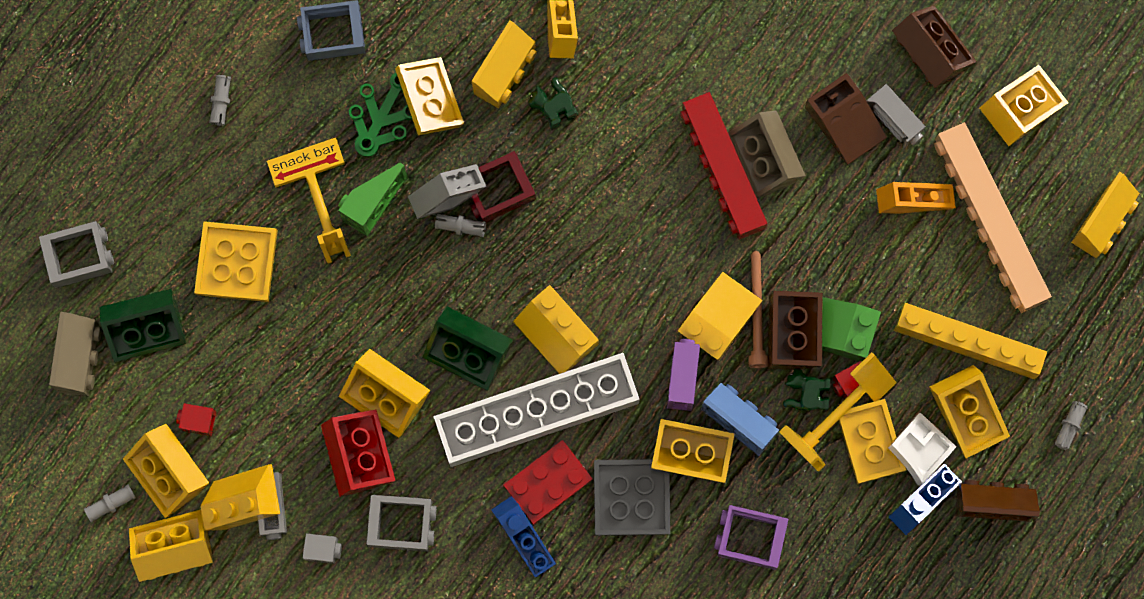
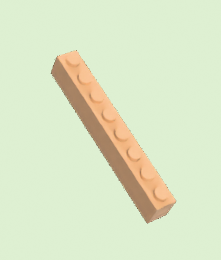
[934,122,1052,313]

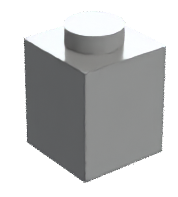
[303,533,342,564]

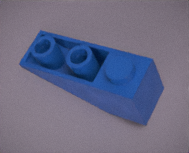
[889,463,962,535]
[491,496,556,577]

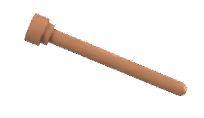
[748,251,768,368]

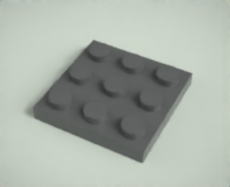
[594,459,670,536]

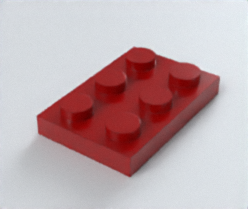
[503,440,593,525]

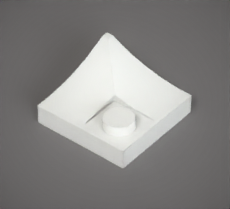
[888,413,956,486]

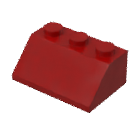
[321,409,396,497]

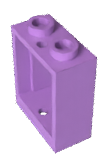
[667,339,700,411]
[714,505,788,570]

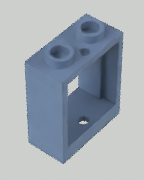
[297,0,366,61]

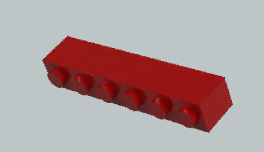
[680,92,768,240]

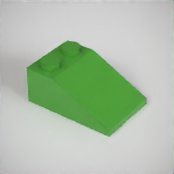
[338,163,408,237]
[822,297,881,362]

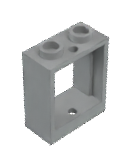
[408,164,486,219]
[39,221,114,288]
[367,495,437,552]

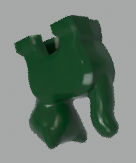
[528,77,578,130]
[783,369,830,411]

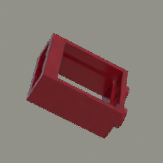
[470,151,536,222]

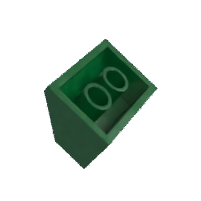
[99,288,186,362]
[422,306,513,391]

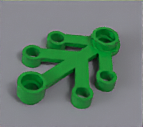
[349,73,413,157]

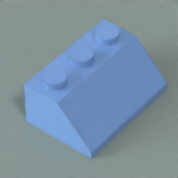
[701,383,779,456]

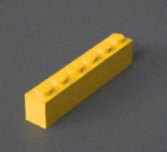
[894,303,1047,380]

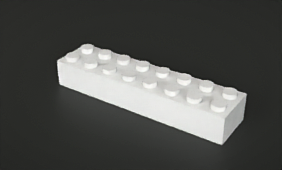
[434,353,640,467]

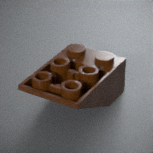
[805,73,887,165]

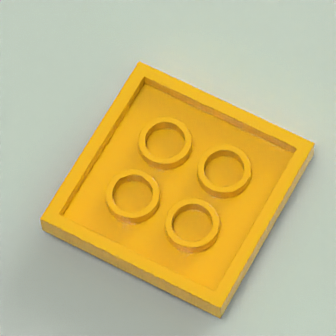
[194,222,278,302]

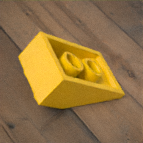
[979,65,1068,146]
[678,272,763,361]
[930,365,1010,458]

